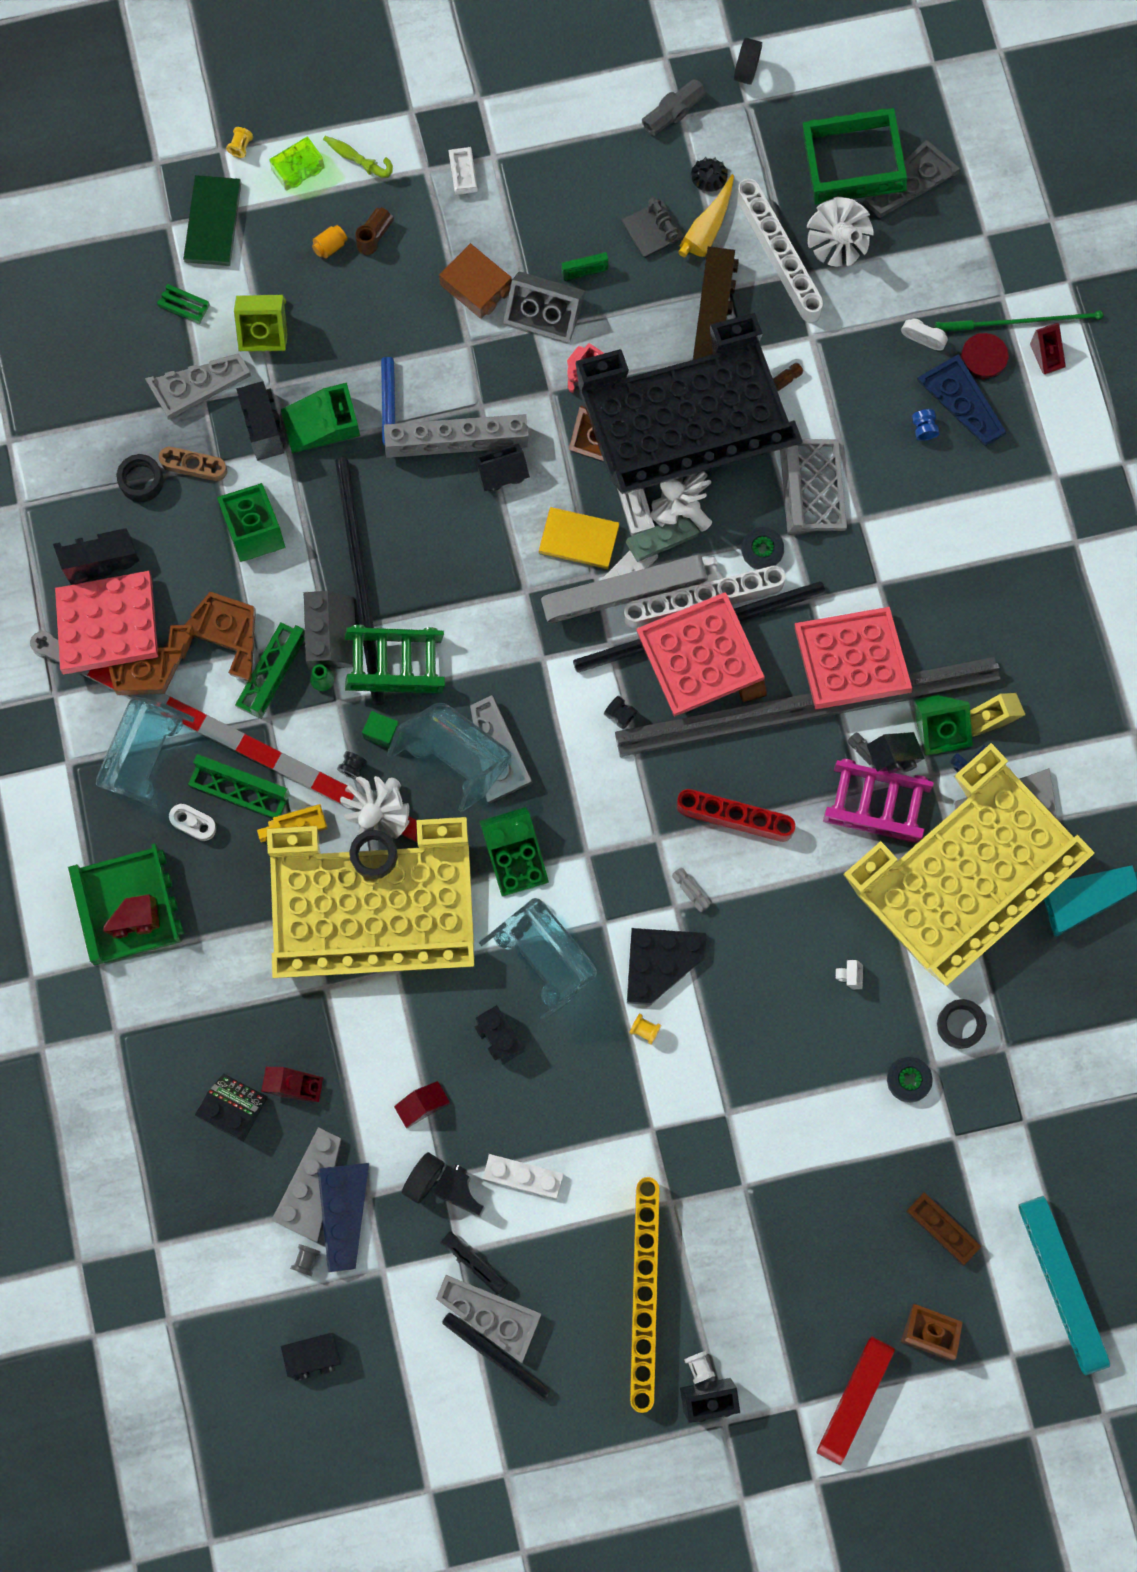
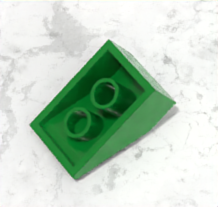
[217,483,286,562]

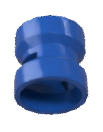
[912,409,940,441]

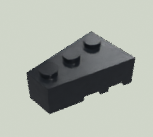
[236,381,287,461]
[53,528,140,585]

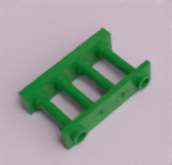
[345,625,445,694]

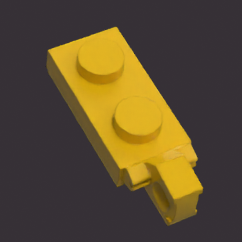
[257,804,328,842]

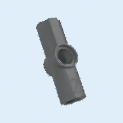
[642,79,706,136]

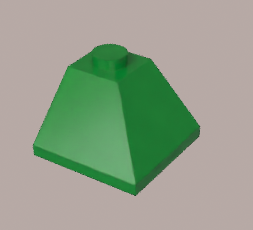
[914,695,973,756]

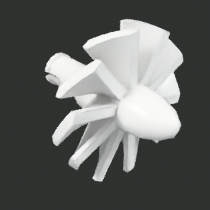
[807,197,874,267]
[650,471,712,531]
[340,776,409,839]

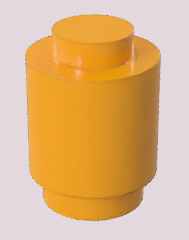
[312,225,347,258]

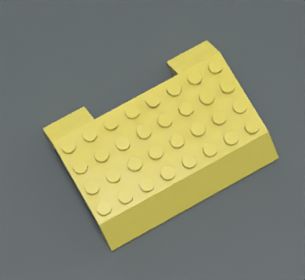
[843,743,1095,986]
[267,817,474,979]

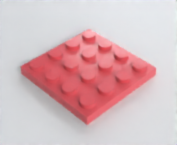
[55,571,158,675]
[636,592,764,717]
[794,607,912,710]

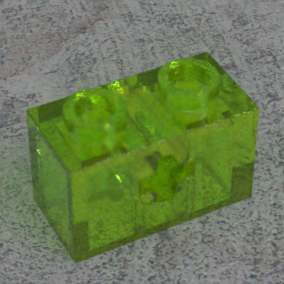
[269,136,325,191]

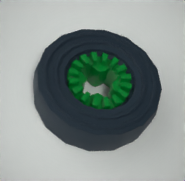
[741,527,784,570]
[887,1056,933,1103]

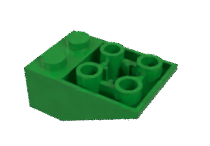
[281,382,361,453]
[479,807,549,896]

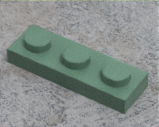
[626,516,700,562]

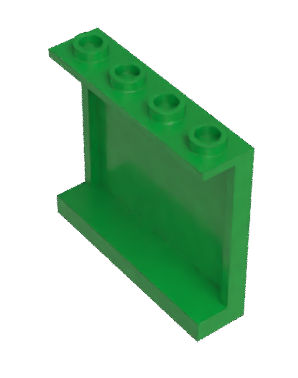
[68,843,184,966]

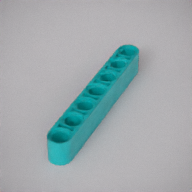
[1018,1196,1110,1376]

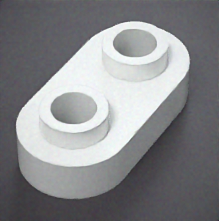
[901,319,948,350]
[169,804,217,841]

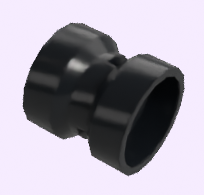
[604,696,638,730]

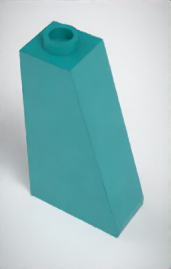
[1044,865,1137,937]

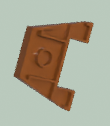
[163,592,256,682]
[108,625,194,695]

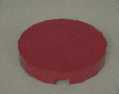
[961,333,1009,379]

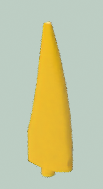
[678,174,734,257]

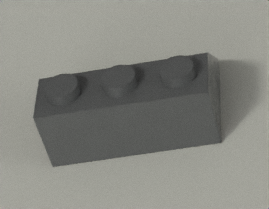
[503,271,585,343]
[303,591,356,670]

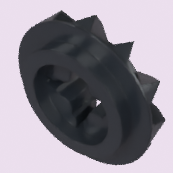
[691,156,728,192]

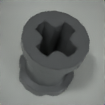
[290,1244,321,1276]

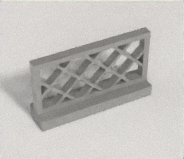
[780,439,847,534]

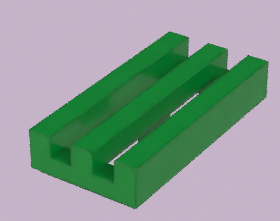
[561,252,609,281]
[157,284,210,324]

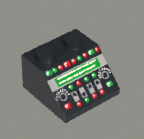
[195,1073,268,1142]

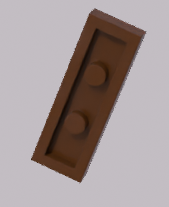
[906,1192,982,1266]

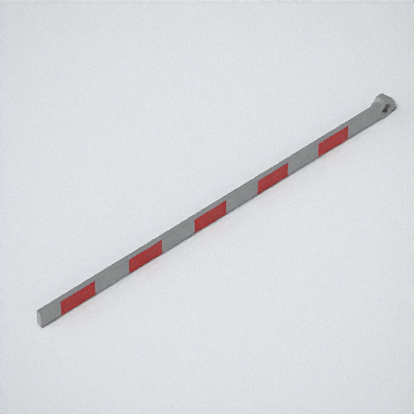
[30,631,418,843]

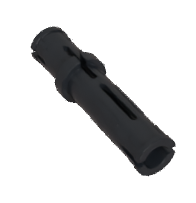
[440,1231,508,1295]

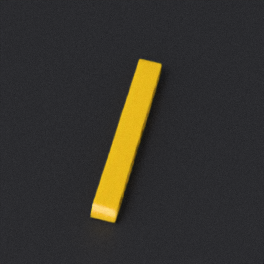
[630,1177,659,1413]

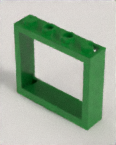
[803,108,907,205]

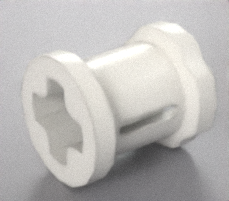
[684,1350,715,1384]

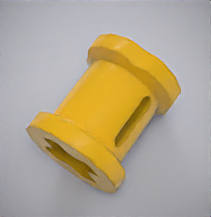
[226,127,253,158]
[629,1013,662,1045]

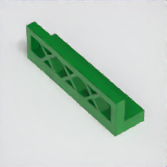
[235,622,305,719]
[188,754,290,818]

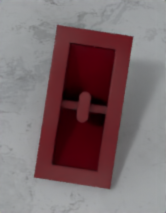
[1030,323,1066,374]
[394,1081,450,1129]

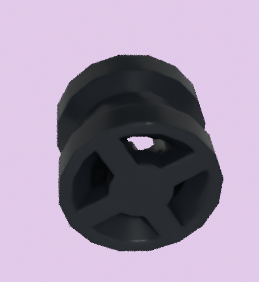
[337,751,367,779]

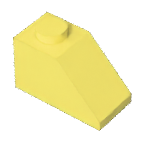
[970,693,1025,737]

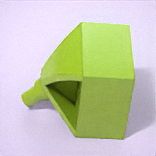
[234,295,288,351]

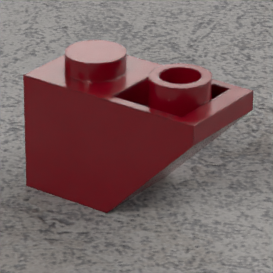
[104,894,160,938]
[261,1067,324,1102]

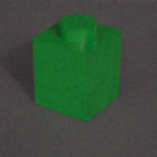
[362,711,402,750]

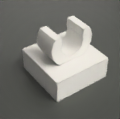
[836,960,863,989]

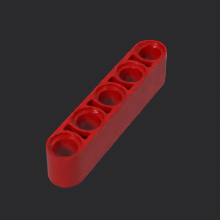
[677,789,796,842]
[816,1336,895,1465]

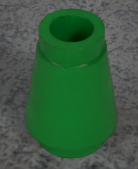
[310,664,334,691]

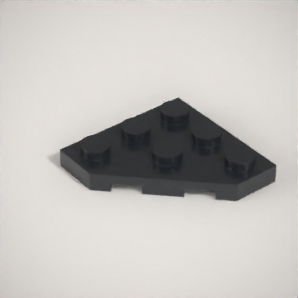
[627,928,706,1005]

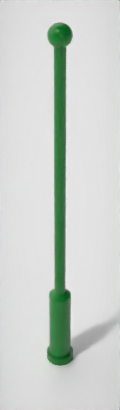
[935,310,1104,332]

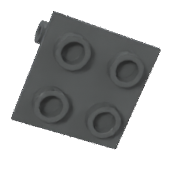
[621,197,684,257]

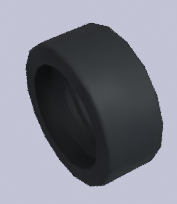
[734,38,762,85]
[116,454,164,502]
[349,830,398,879]
[937,999,987,1049]
[402,1152,445,1204]

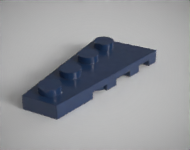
[917,354,1006,446]
[317,1163,369,1272]

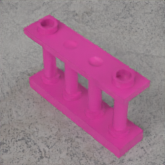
[823,759,934,843]

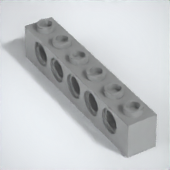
[384,414,529,458]

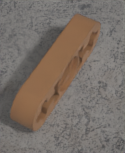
[159,447,227,481]

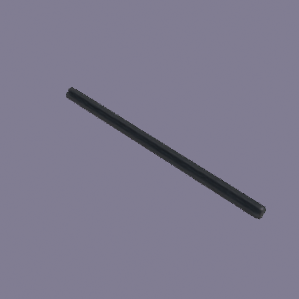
[335,457,385,706]
[573,581,825,673]

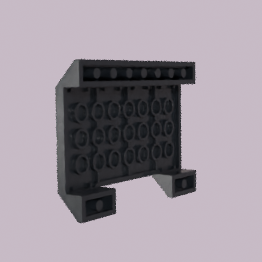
[576,313,803,494]

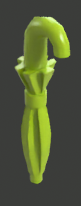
[323,135,393,178]

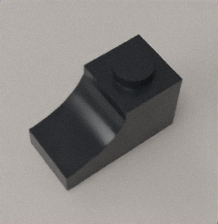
[433,1164,485,1218]

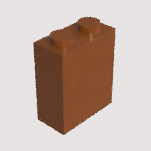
[439,243,512,319]

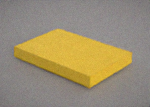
[539,507,620,569]

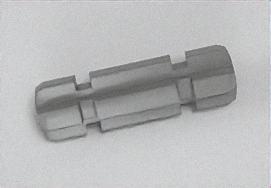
[672,868,710,912]

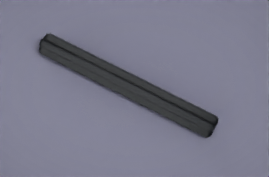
[442,1312,550,1401]

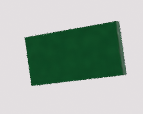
[183,175,242,266]

